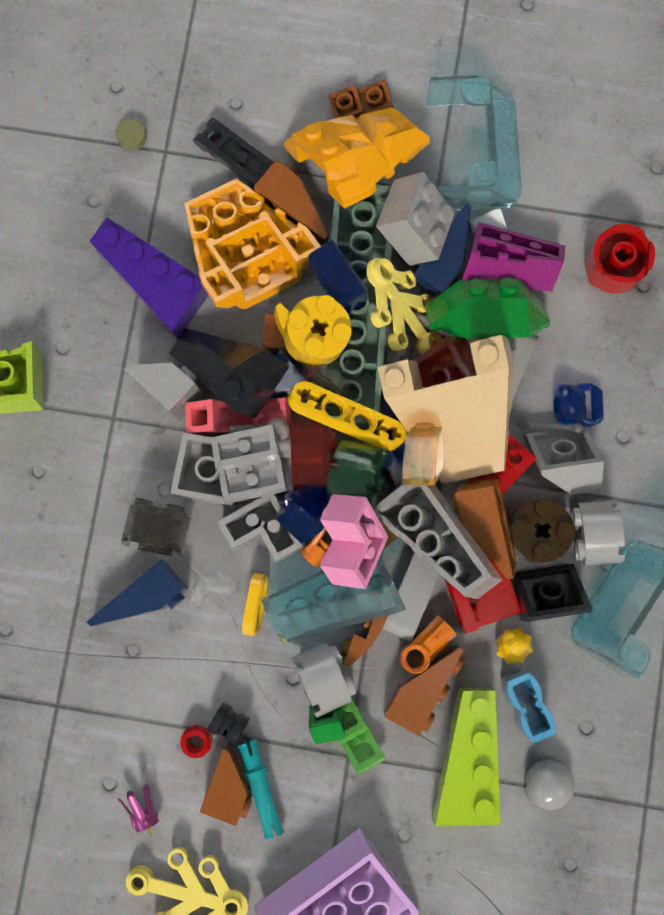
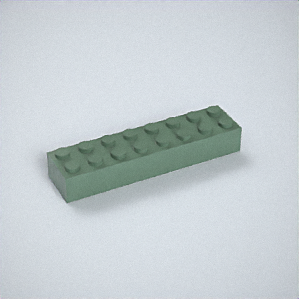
[316,185,392,431]

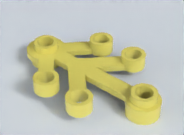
[367,258,444,357]
[126,847,249,915]

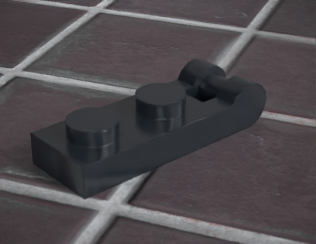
[193,117,274,187]

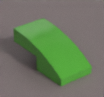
[338,699,386,775]

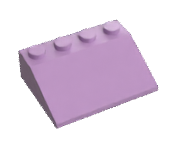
[254,828,420,915]

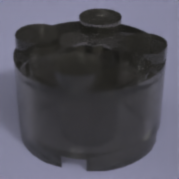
[121,498,191,557]

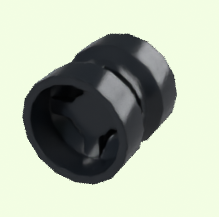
[207,702,250,746]

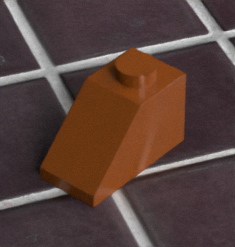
[200,744,252,826]

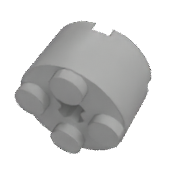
[570,500,625,566]
[291,642,356,718]

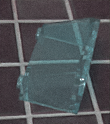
[571,541,664,679]

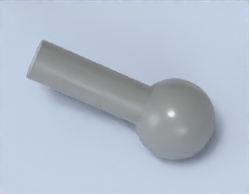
[230,418,290,441]

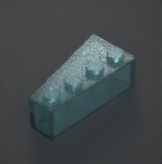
[261,556,406,644]

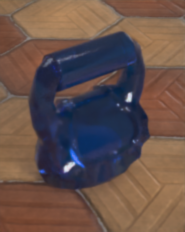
[553,383,604,427]

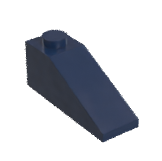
[414,203,472,298]
[87,560,189,627]

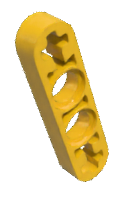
[287,381,406,451]

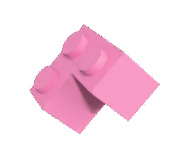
[320,494,388,589]

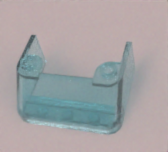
[427,75,522,210]

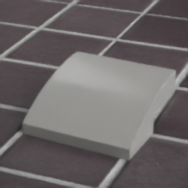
[211,424,288,504]

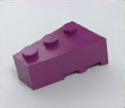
[462,222,566,291]

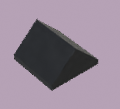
[513,563,593,622]

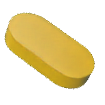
[242,572,269,636]

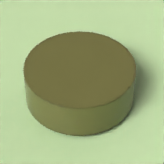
[115,119,146,151]

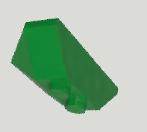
[425,278,551,339]

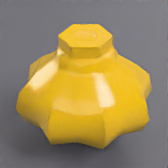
[496,627,533,665]

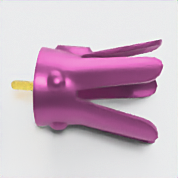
[118,783,160,836]

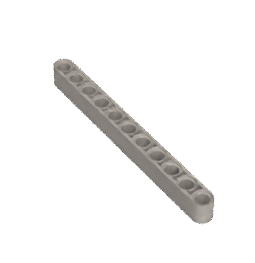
[382,334,539,642]

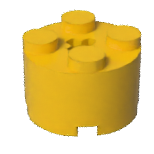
[284,295,352,367]

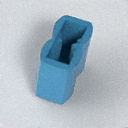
[501,670,556,743]

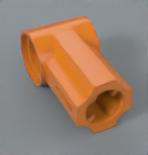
[398,615,457,674]

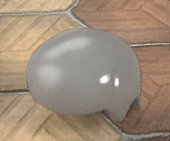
[524,759,575,811]

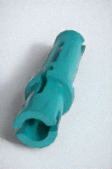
[237,738,284,840]

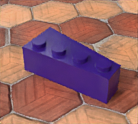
[90,217,208,340]

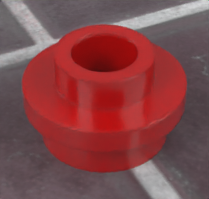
[180,725,212,758]

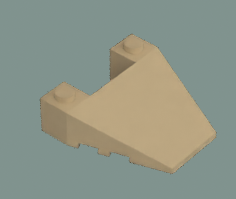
[377,335,515,484]

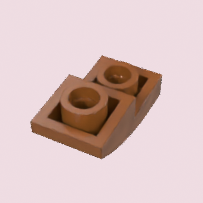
[328,79,394,118]
[340,608,389,667]

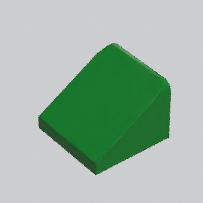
[309,705,345,744]

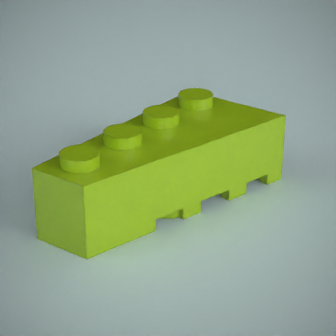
[0,341,44,414]
[432,687,501,826]

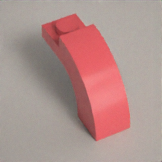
[185,397,292,437]

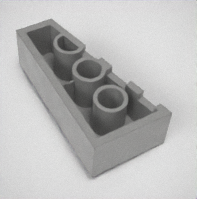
[373,472,503,599]

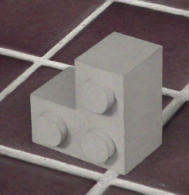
[217,494,304,563]

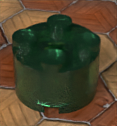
[327,439,389,510]

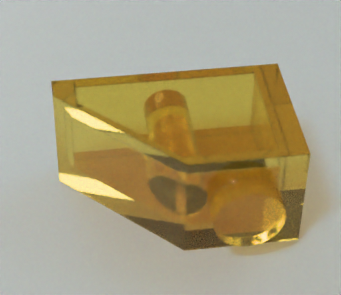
[402,422,445,485]

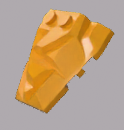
[284,107,430,209]
[184,179,323,309]

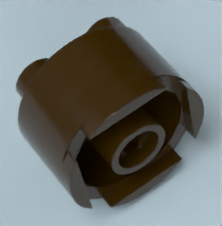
[507,499,576,563]

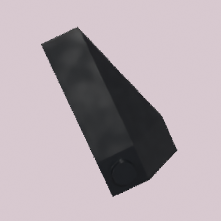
[170,328,290,418]

